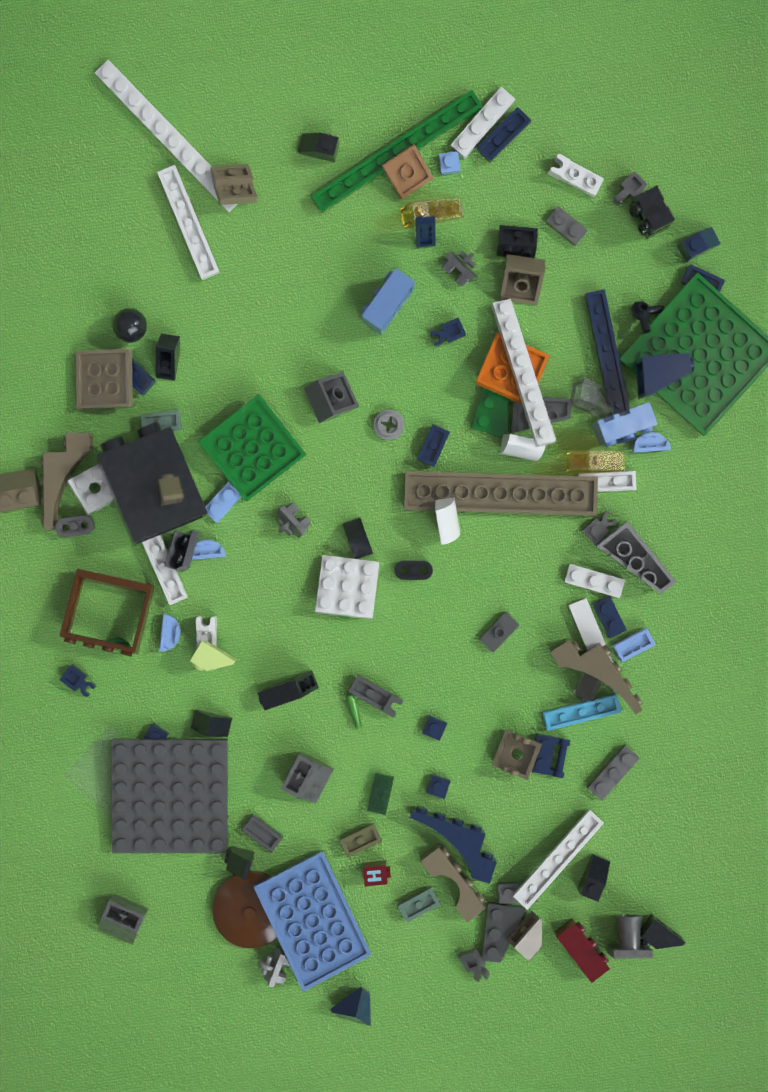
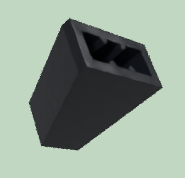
[257,670,319,711]

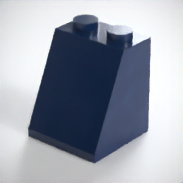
[636,353,694,400]

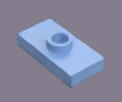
[612,627,656,663]

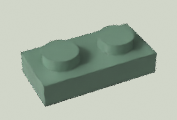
[141,410,182,431]
[398,886,441,923]

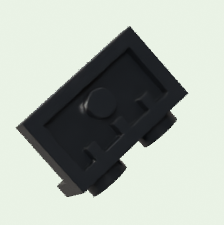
[497,225,538,258]
[164,530,199,572]

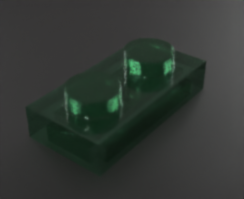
[367,772,394,815]

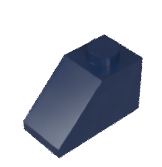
[678,227,721,263]

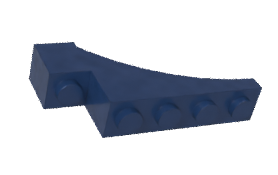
[410,806,497,884]

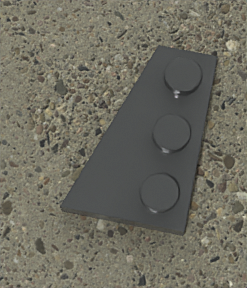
[511,397,572,434]
[482,902,526,963]

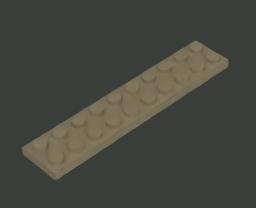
[404,471,598,516]

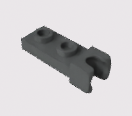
[348,675,403,717]

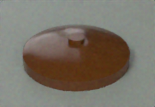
[212,870,277,948]

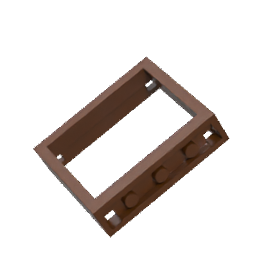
[59,569,155,657]

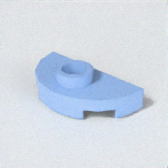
[632,432,671,453]
[192,539,226,560]
[159,613,181,652]

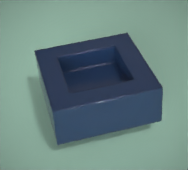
[422,715,447,741]
[426,774,451,799]

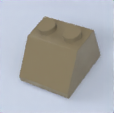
[500,254,545,305]
[0,468,42,512]

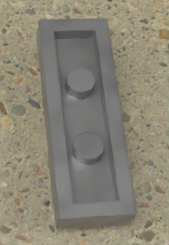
[587,744,640,801]

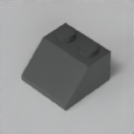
[304,372,359,423]

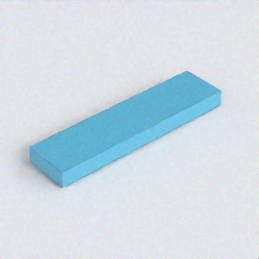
[542,693,621,731]

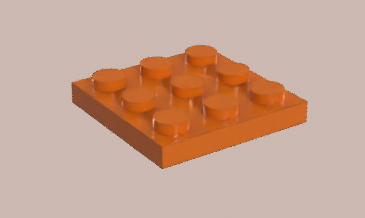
[475,332,550,404]

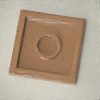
[381,144,433,199]

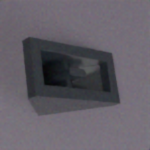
[343,517,373,559]
[191,709,232,737]

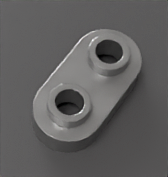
[55,515,95,537]

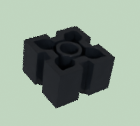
[629,185,675,239]

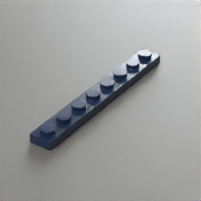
[585,289,636,444]

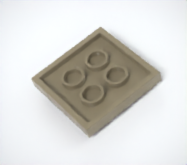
[76,349,133,409]

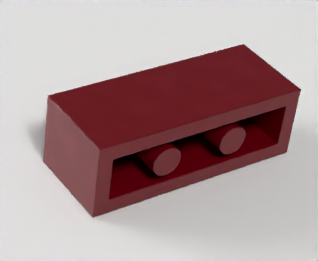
[554,918,610,983]

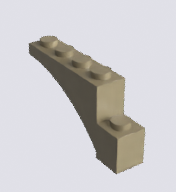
[40,432,94,530]
[550,639,643,714]

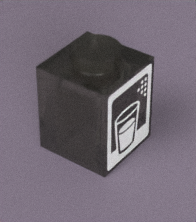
[573,672,602,702]

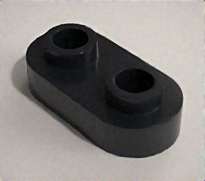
[395,561,433,580]

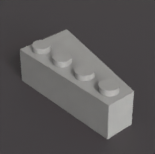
[596,520,676,594]

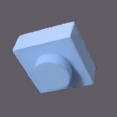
[439,151,460,175]

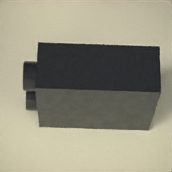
[97,422,208,546]

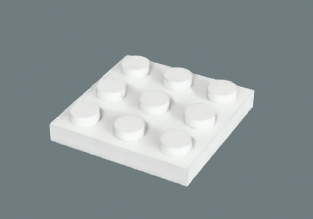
[315,555,380,619]

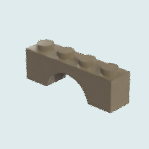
[420,844,485,922]

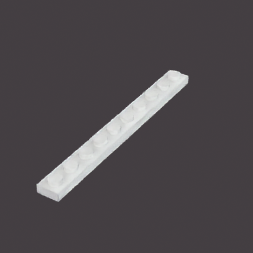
[95,60,237,212]

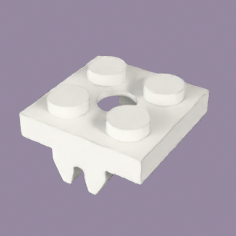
[67,465,114,515]

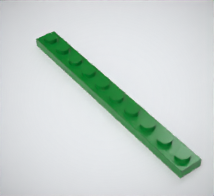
[311,90,483,213]

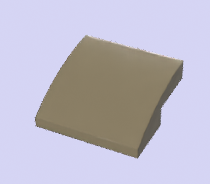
[211,164,258,205]

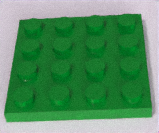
[198,394,307,502]

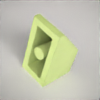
[190,640,237,671]

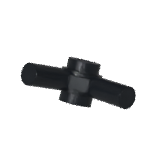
[631,301,665,334]

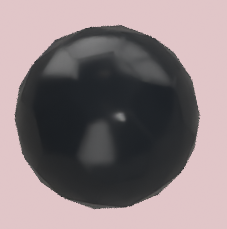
[112,308,147,343]

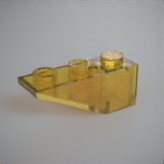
[400,198,464,228]
[567,450,625,471]

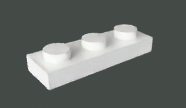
[564,564,625,598]

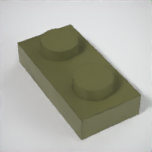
[339,823,382,858]

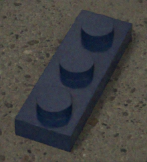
[476,107,531,163]

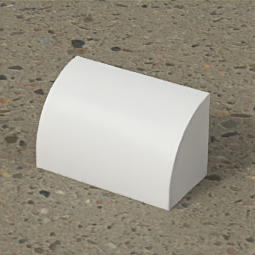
[499,434,546,461]
[435,497,460,545]

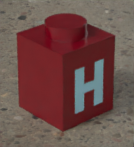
[363,860,391,886]

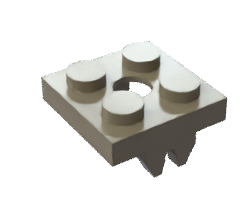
[492,729,542,780]

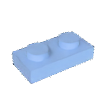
[205,482,242,523]

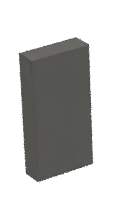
[241,814,283,853]

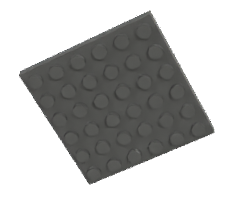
[112,738,228,853]

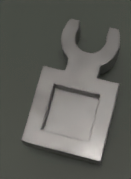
[582,511,617,545]
[458,948,490,982]

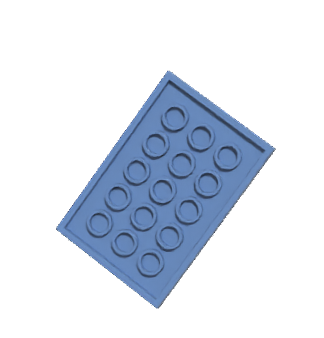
[253,850,372,992]

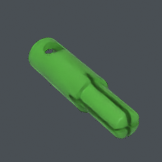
[346,694,362,729]

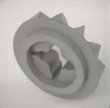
[374,410,404,440]

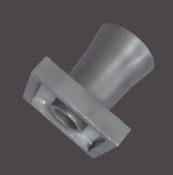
[607,914,653,958]

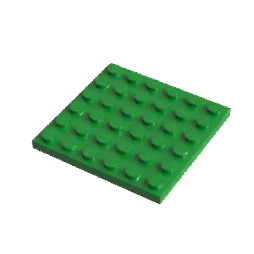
[619,272,768,436]

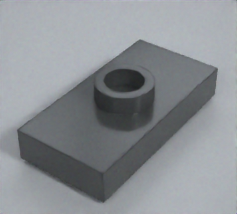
[479,612,520,653]

